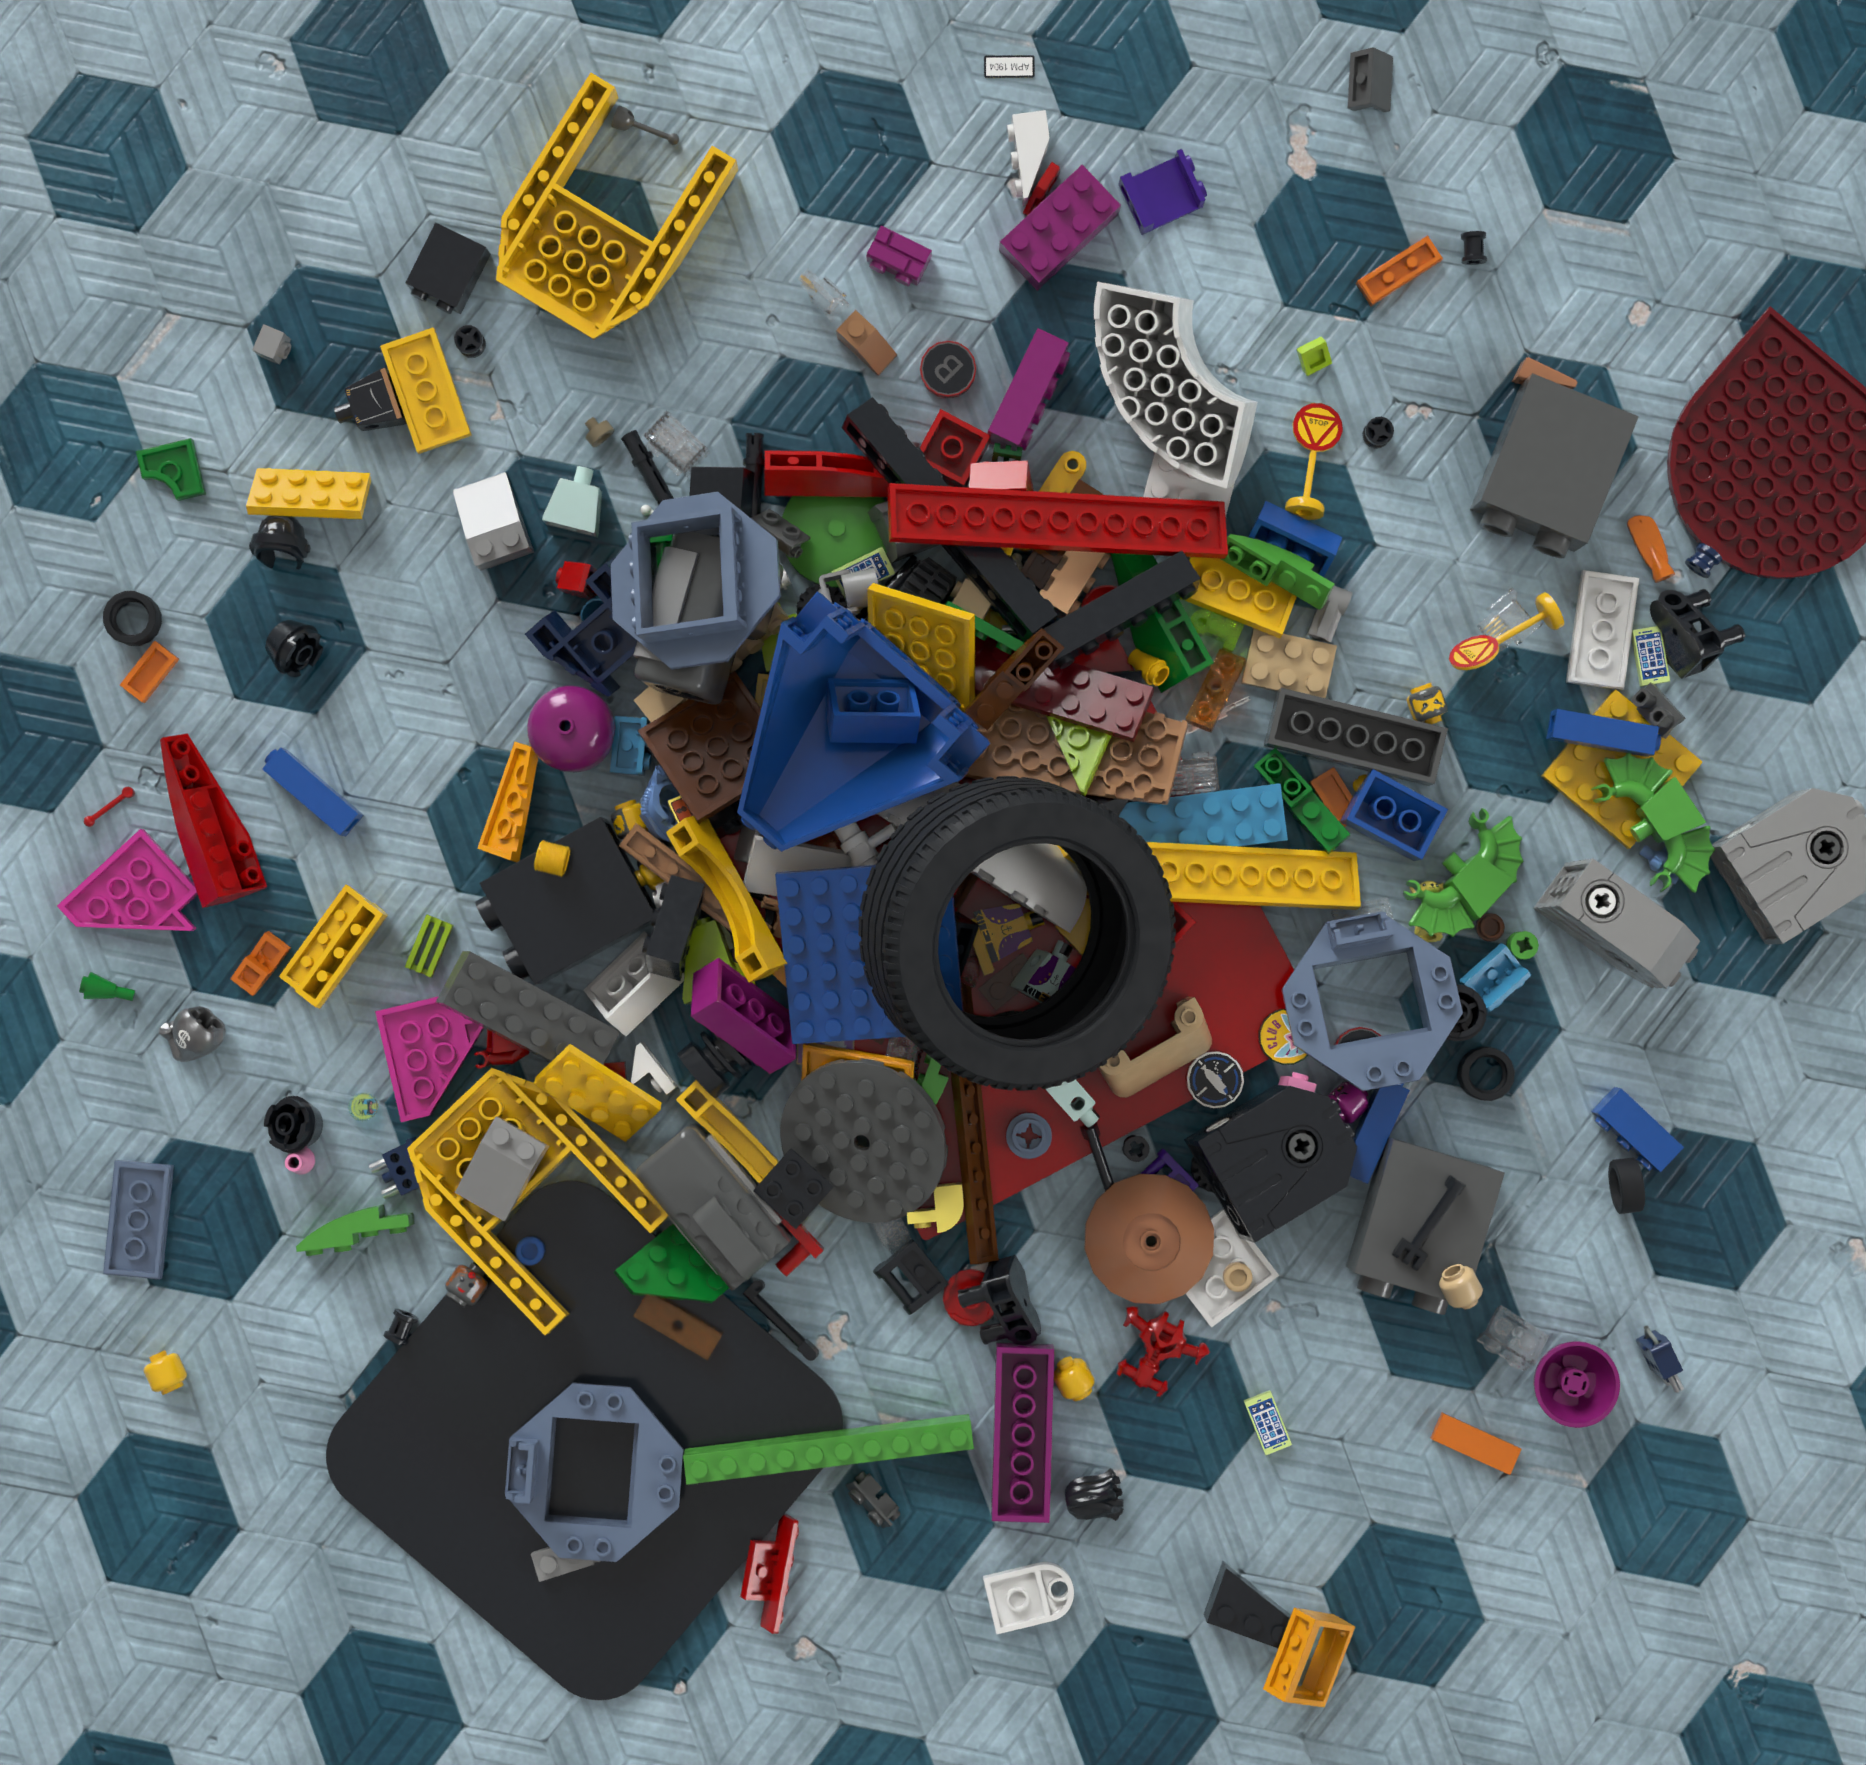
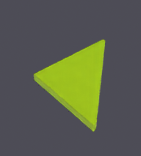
[1046,716,1111,796]

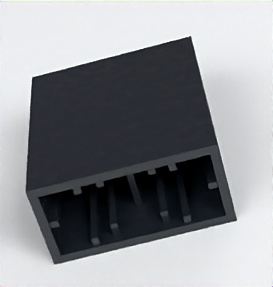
[475,817,656,984]

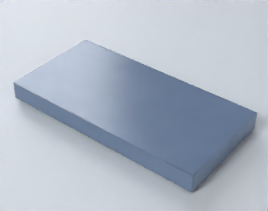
[103,1160,174,1280]

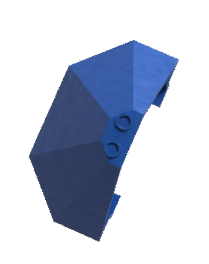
[737,591,991,852]

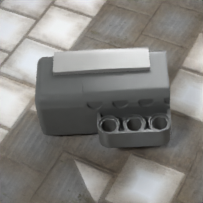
[633,532,784,705]
[636,1123,793,1291]

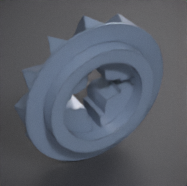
[1006,1113,1052,1159]

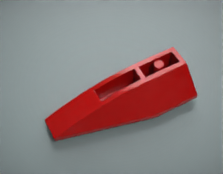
[765,451,889,497]
[160,733,267,908]

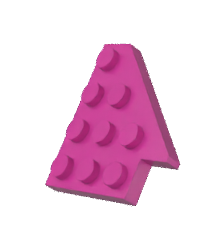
[57,829,198,931]
[375,996,484,1122]

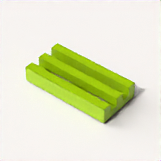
[405,914,454,978]

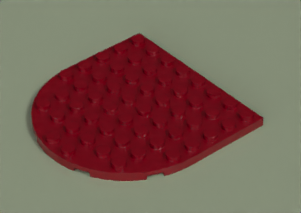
[1667,306,1866,579]

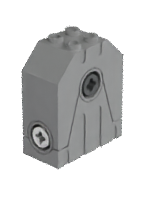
[1710,788,1866,944]
[1533,858,1700,989]

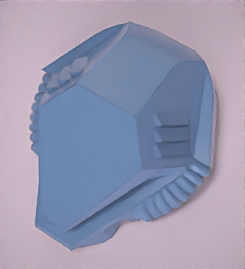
[639,765,680,842]

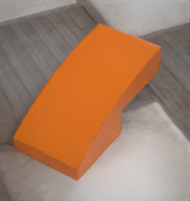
[230,931,291,996]

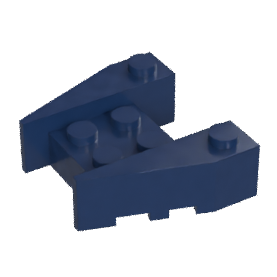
[525,557,637,697]

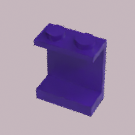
[1118,149,1207,235]

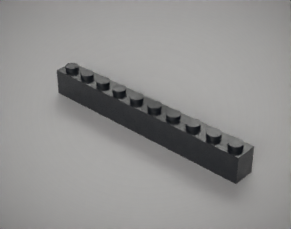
[842,397,1058,643]

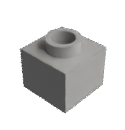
[252,324,291,365]

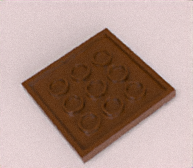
[638,671,761,824]

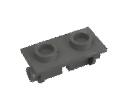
[751,509,811,558]
[845,1471,901,1528]

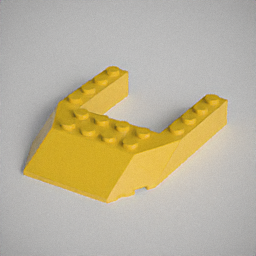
[496,72,739,340]
[407,1068,669,1335]

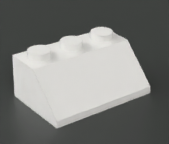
[584,931,684,1036]

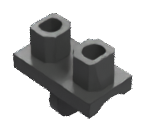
[1632,682,1686,739]

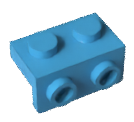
[610,716,652,776]
[1459,943,1531,1012]

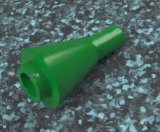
[79,972,135,1001]

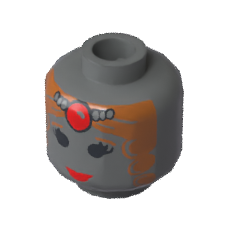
[445,1263,488,1308]

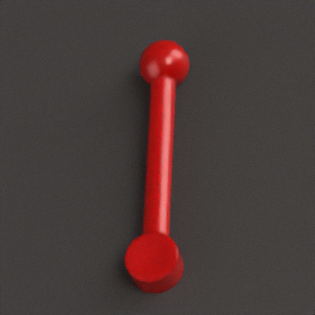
[83,787,135,827]

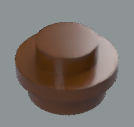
[1475,913,1505,942]

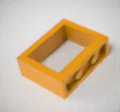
[1263,1607,1355,1708]

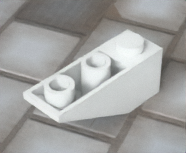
[1007,110,1050,206]

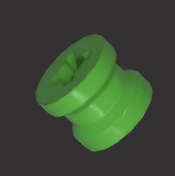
[1506,931,1539,960]

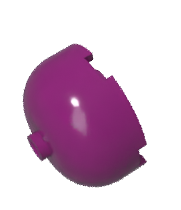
[527,686,616,773]

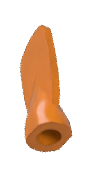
[1627,515,1675,583]

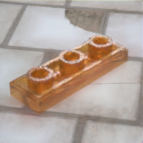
[1185,649,1246,733]
[634,1295,723,1360]

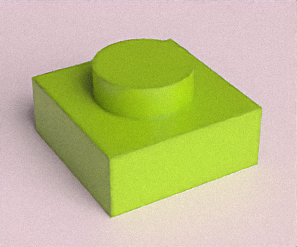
[1296,336,1332,376]

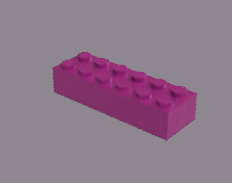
[991,1342,1054,1523]

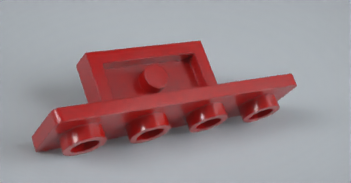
[740,1514,799,1634]

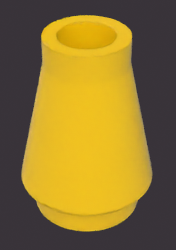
[1128,649,1169,686]

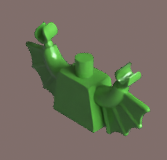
[1591,753,1715,893]
[1403,808,1524,937]

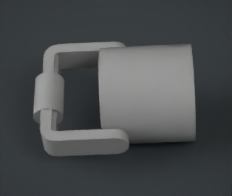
[818,567,879,615]

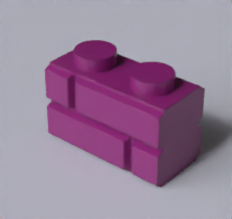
[866,226,932,286]

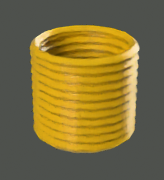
[534,840,570,877]

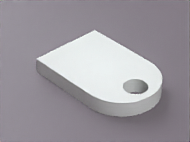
[983,1562,1074,1634]

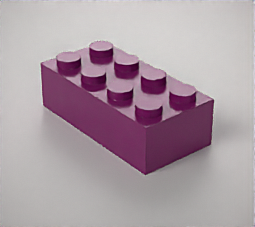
[999,165,1121,291]
[988,328,1071,451]
[691,958,796,1074]

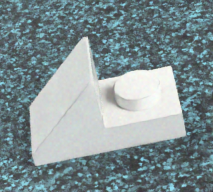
[631,1042,678,1095]

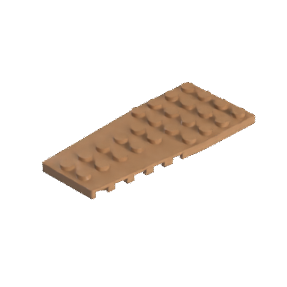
[964,694,1188,805]

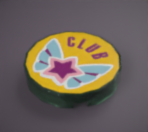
[1258,1009,1308,1065]

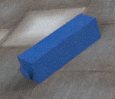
[1546,709,1661,757]
[262,747,364,837]
[1350,1083,1410,1184]

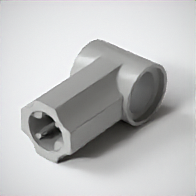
[1307,585,1352,643]

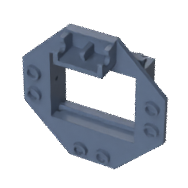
[611,492,781,670]
[1281,911,1463,1091]
[505,1383,684,1562]

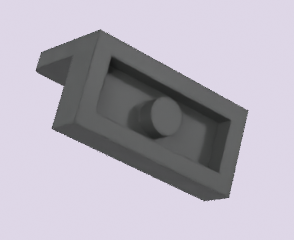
[1347,47,1393,112]

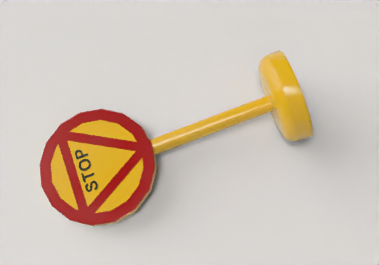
[1285,403,1343,520]
[1449,592,1564,670]

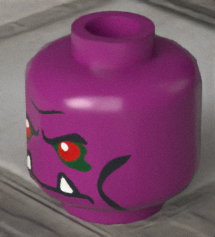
[1328,1082,1369,1124]

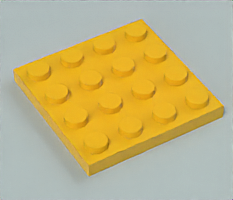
[867,583,975,713]
[1541,689,1703,849]

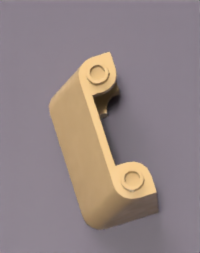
[1098,996,1212,1098]

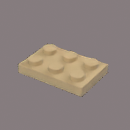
[1241,628,1337,698]

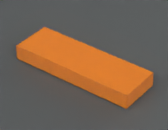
[1356,235,1443,306]
[1430,1412,1522,1475]

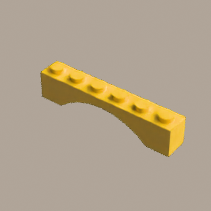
[666,816,788,983]
[676,1080,779,1184]

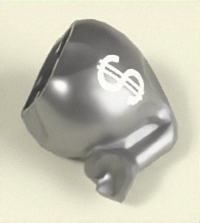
[159,1006,226,1062]

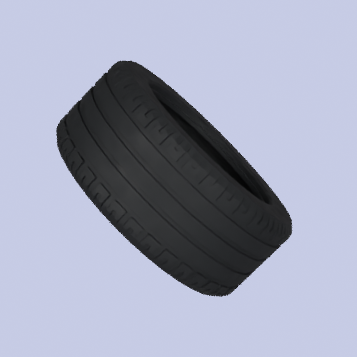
[858,776,1176,1091]

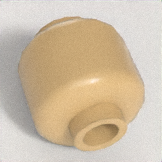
[1439,1264,1483,1309]

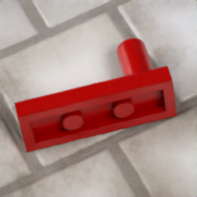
[775,1215,824,1277]

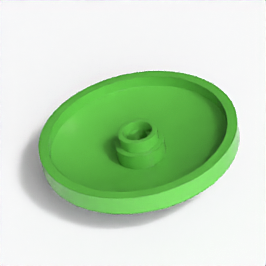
[782,496,887,588]

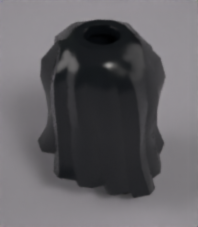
[1065,1468,1124,1521]

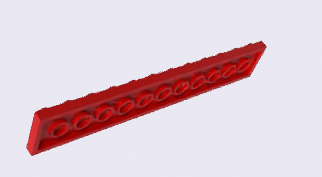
[887,483,1228,559]

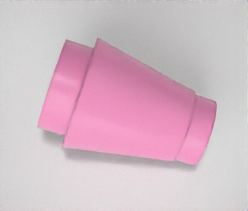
[285,1147,315,1175]

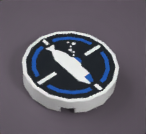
[1186,1051,1244,1108]

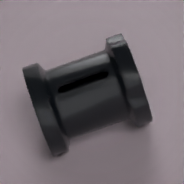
[1461,231,1487,265]
[1122,1135,1149,1162]
[383,1309,419,1346]

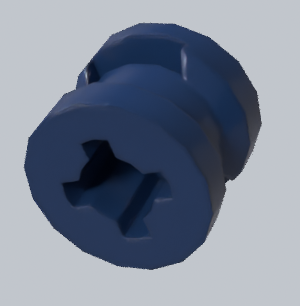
[1685,543,1722,578]

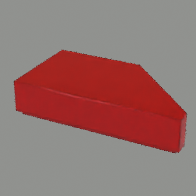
[1023,162,1060,216]

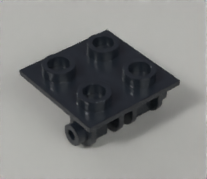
[753,1148,834,1229]

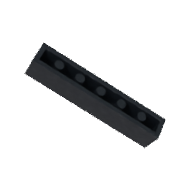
[1044,551,1201,671]

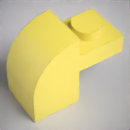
[907,1182,964,1233]

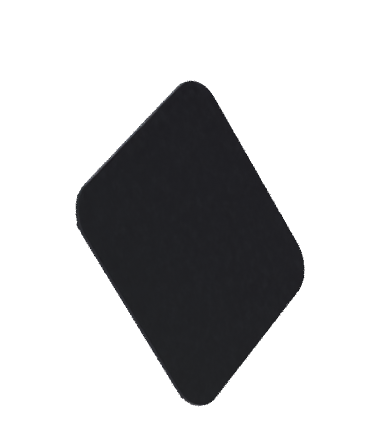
[326,1180,843,1700]

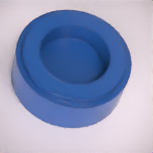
[515,1236,545,1266]

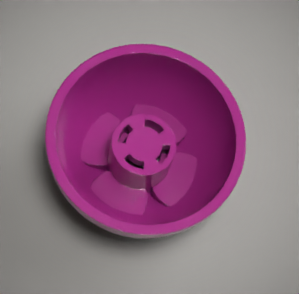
[1533,1341,1620,1428]

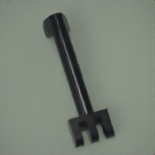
[1080,1122,1114,1191]
[1392,1175,1466,1271]
[743,1279,819,1361]

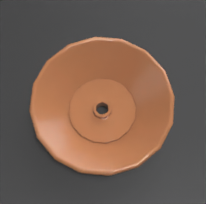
[1084,1174,1214,1304]

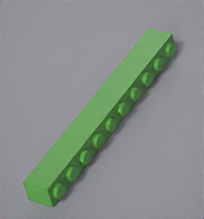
[683,1414,974,1485]

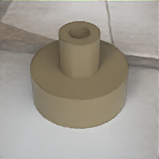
[585,417,615,447]

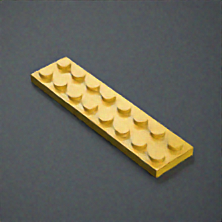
[1146,842,1361,910]

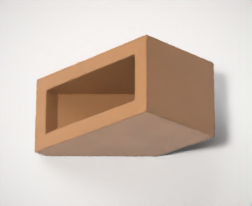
[836,310,897,376]

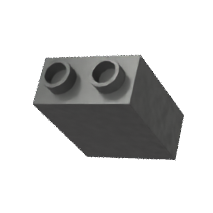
[1470,373,1639,558]
[1346,1137,1505,1315]

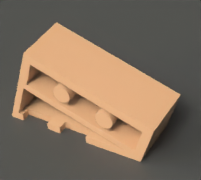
[1040,551,1111,619]

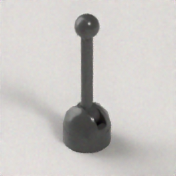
[611,105,679,145]

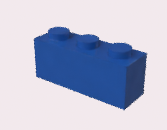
[1591,1087,1684,1172]

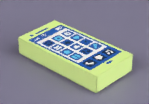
[831,547,895,598]
[1631,626,1670,687]
[1244,1390,1292,1455]

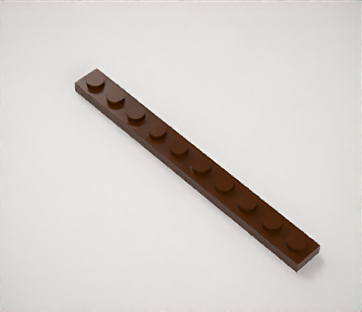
[951,976,999,1264]

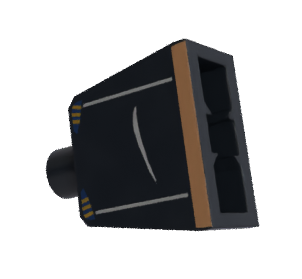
[334,367,407,431]

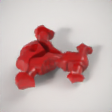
[1116,1306,1210,1397]

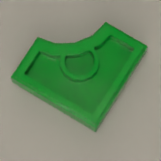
[136,438,206,501]

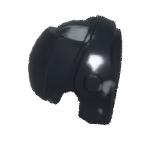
[249,515,311,570]

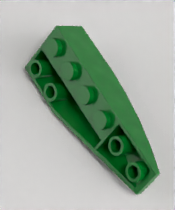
[1110,553,1214,693]

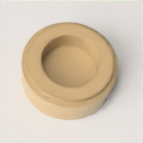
[1223,1262,1252,1292]

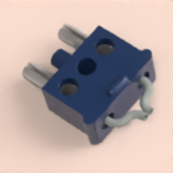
[369,1137,419,1199]
[1636,1326,1684,1393]

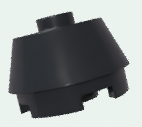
[265,620,323,677]
[1446,984,1487,1041]
[264,1096,323,1153]

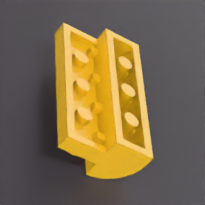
[279,884,388,1009]

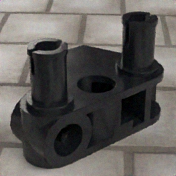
[1650,589,1745,679]
[958,1255,1041,1345]

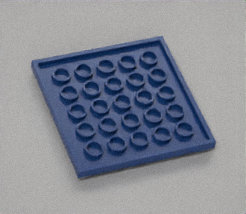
[775,865,964,1044]

